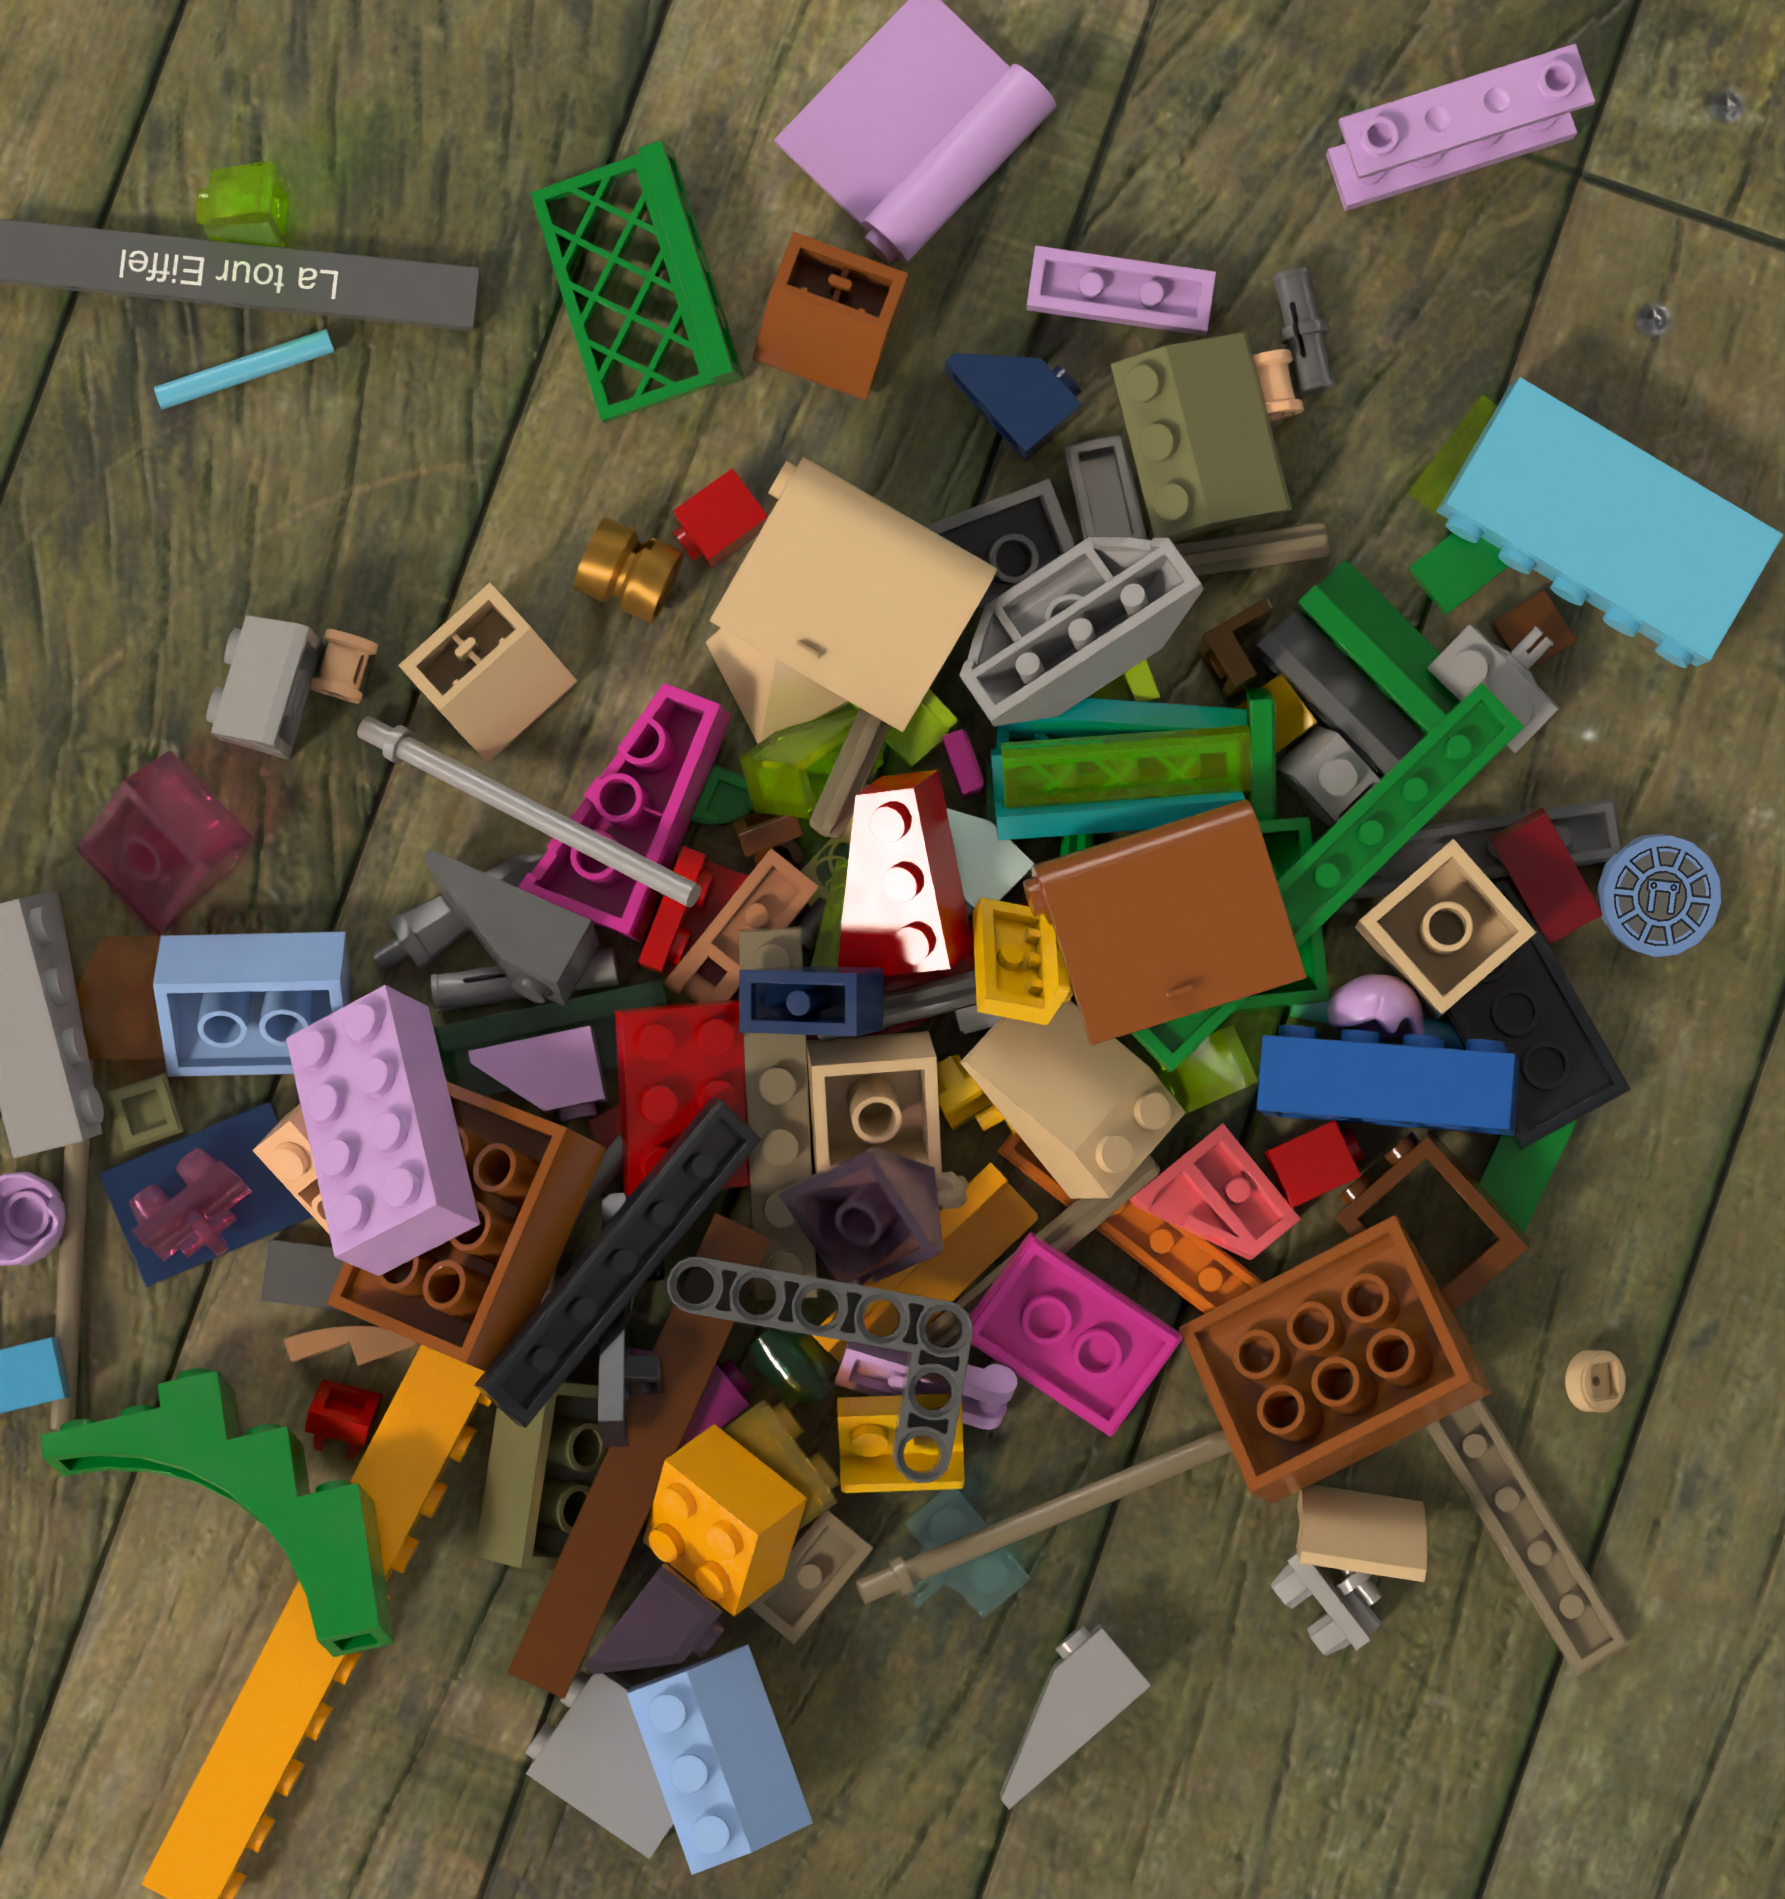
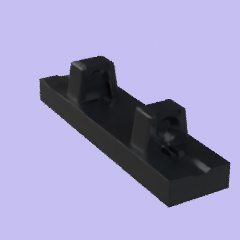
[598,1193,665,1447]

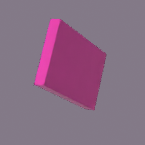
[959,1232,1183,1437]

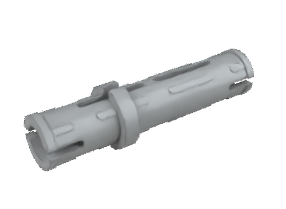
[431,947,620,1014]

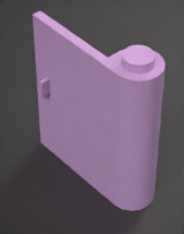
[774,0,1057,264]

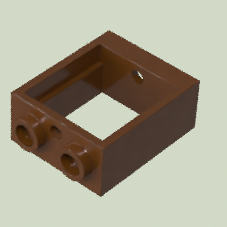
[1335,1130,1530,1313]

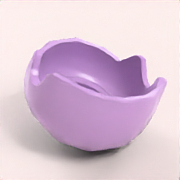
[1327,974,1424,1038]
[0,1172,65,1266]

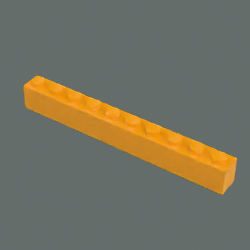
[141,1345,493,1899]

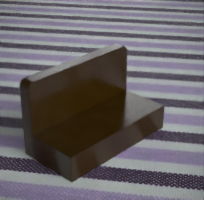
[1196,597,1274,703]

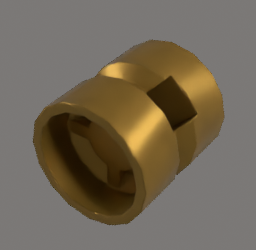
[573,516,684,624]

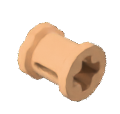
[1253,349,1304,422]
[309,629,379,704]

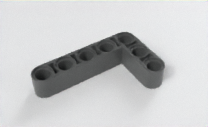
[667,1257,973,1483]

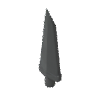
[372,854,545,973]

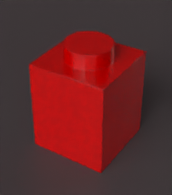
[672,468,768,569]
[1263,1120,1364,1208]

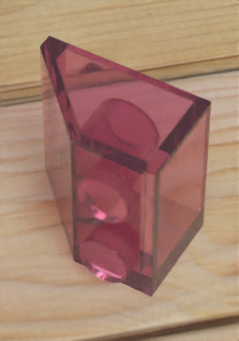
[75,750,254,937]

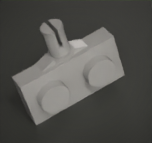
[1427,623,1560,753]

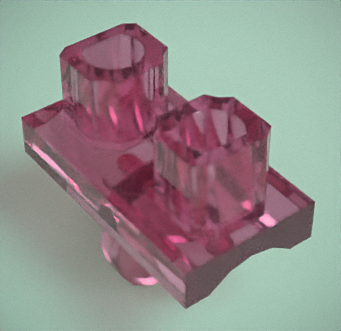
[129,1147,252,1261]

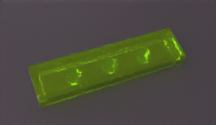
[1001,725,1252,808]

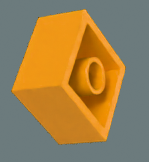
[643,1424,807,1617]

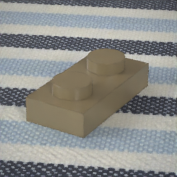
[748,1508,874,1644]

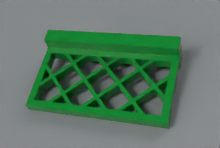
[530,140,745,423]

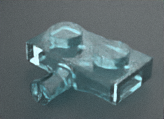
[903,1489,1031,1619]

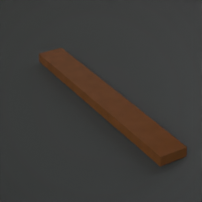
[507,1213,773,1699]

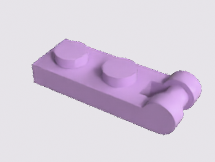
[834,1335,1017,1430]

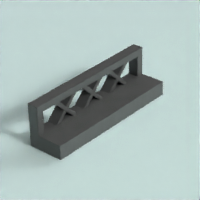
[1251,609,1455,827]

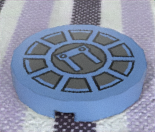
[1597,833,1721,957]

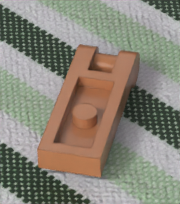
[663,849,819,1003]

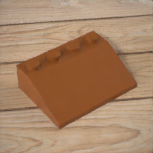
[326,1081,607,1371]
[1179,1215,1492,1503]

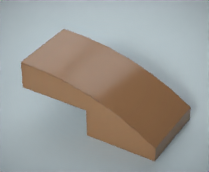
[283,1325,421,1365]

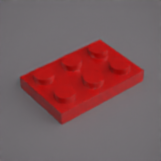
[615,999,750,1197]

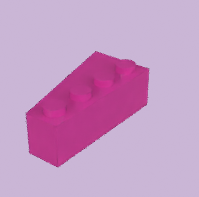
[517,683,732,943]

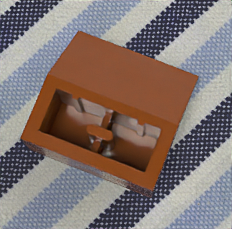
[752,231,909,402]

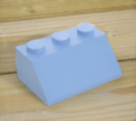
[153,932,352,1077]
[627,1644,813,1875]

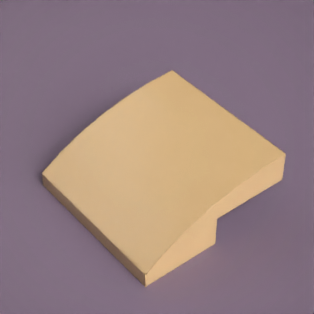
[1296,1485,1427,1582]

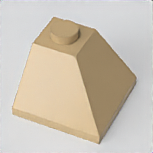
[706,628,850,750]

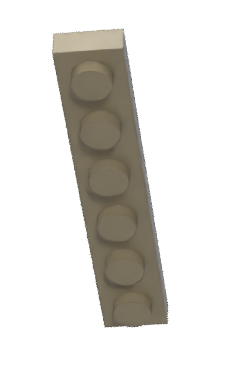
[738,927,817,1300]

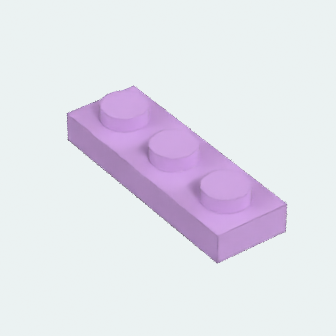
[1026,246,1216,336]

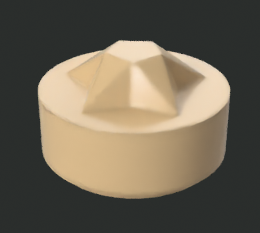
[1565,1350,1626,1413]

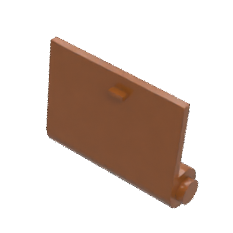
[1023,799,1306,1046]

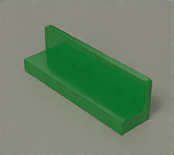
[1293,561,1460,736]

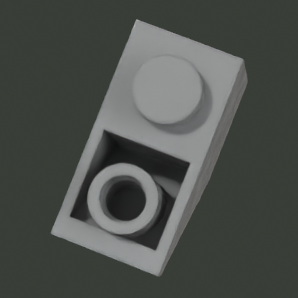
[1276,726,1380,828]

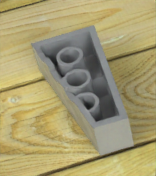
[0,890,104,1159]

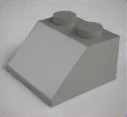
[206,615,324,760]

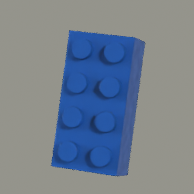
[1257,1025,1520,1136]

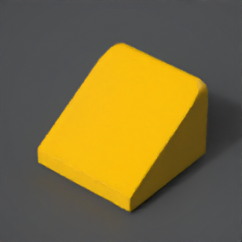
[1236,673,1317,754]

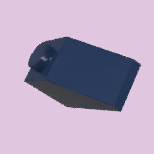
[945,353,1082,462]
[739,966,883,1036]

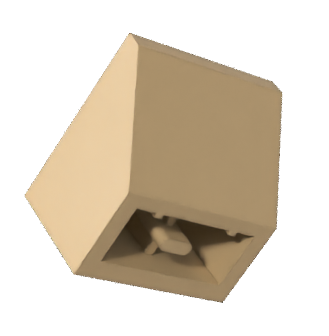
[398,583,578,764]

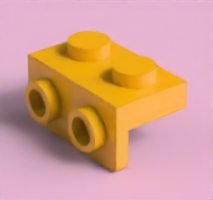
[972,897,1073,1025]

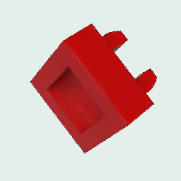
[304,1379,382,1460]

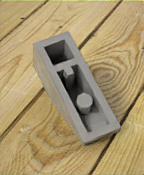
[1000,1624,1151,1810]

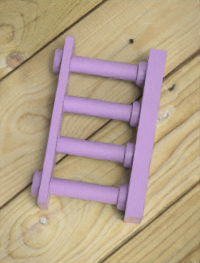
[1326,43,1595,211]

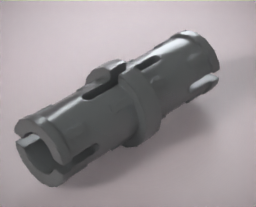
[1272,267,1337,396]

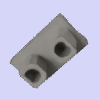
[1271,1548,1383,1656]

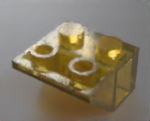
[722,1397,841,1530]

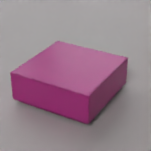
[941,729,985,800]

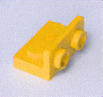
[837,1394,965,1493]

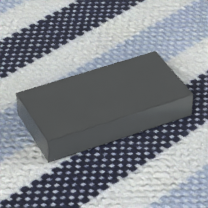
[1064,434,1147,541]

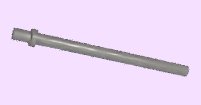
[357,716,701,907]

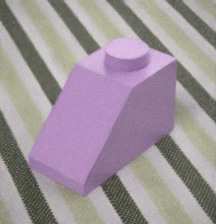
[468,1026,609,1122]

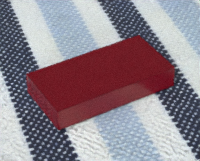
[1488,807,1602,945]

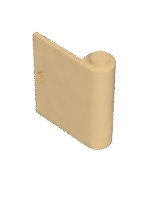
[709,456,998,732]

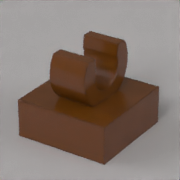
[732,799,803,866]

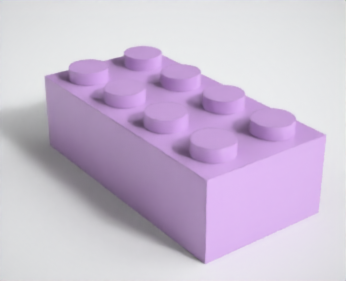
[286,985,480,1276]

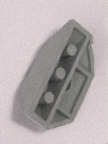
[960,537,1204,726]

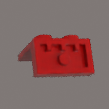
[638,846,748,1000]

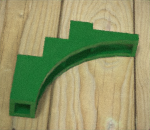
[40,1368,395,1657]

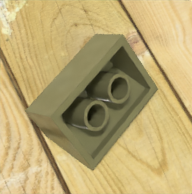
[1111,332,1292,543]
[475,1378,632,1570]

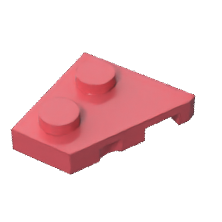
[1129,1123,1301,1260]

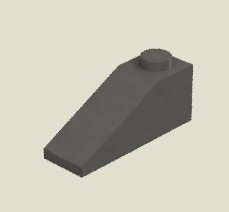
[423,849,599,1006]

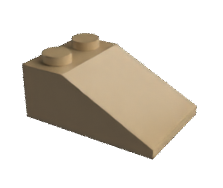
[960,1000,1186,1199]

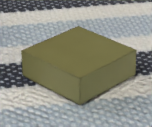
[106,1073,187,1152]

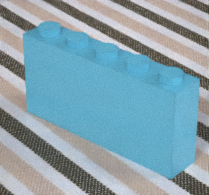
[1436,377,1783,668]

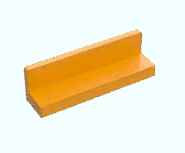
[812,1162,1038,1363]

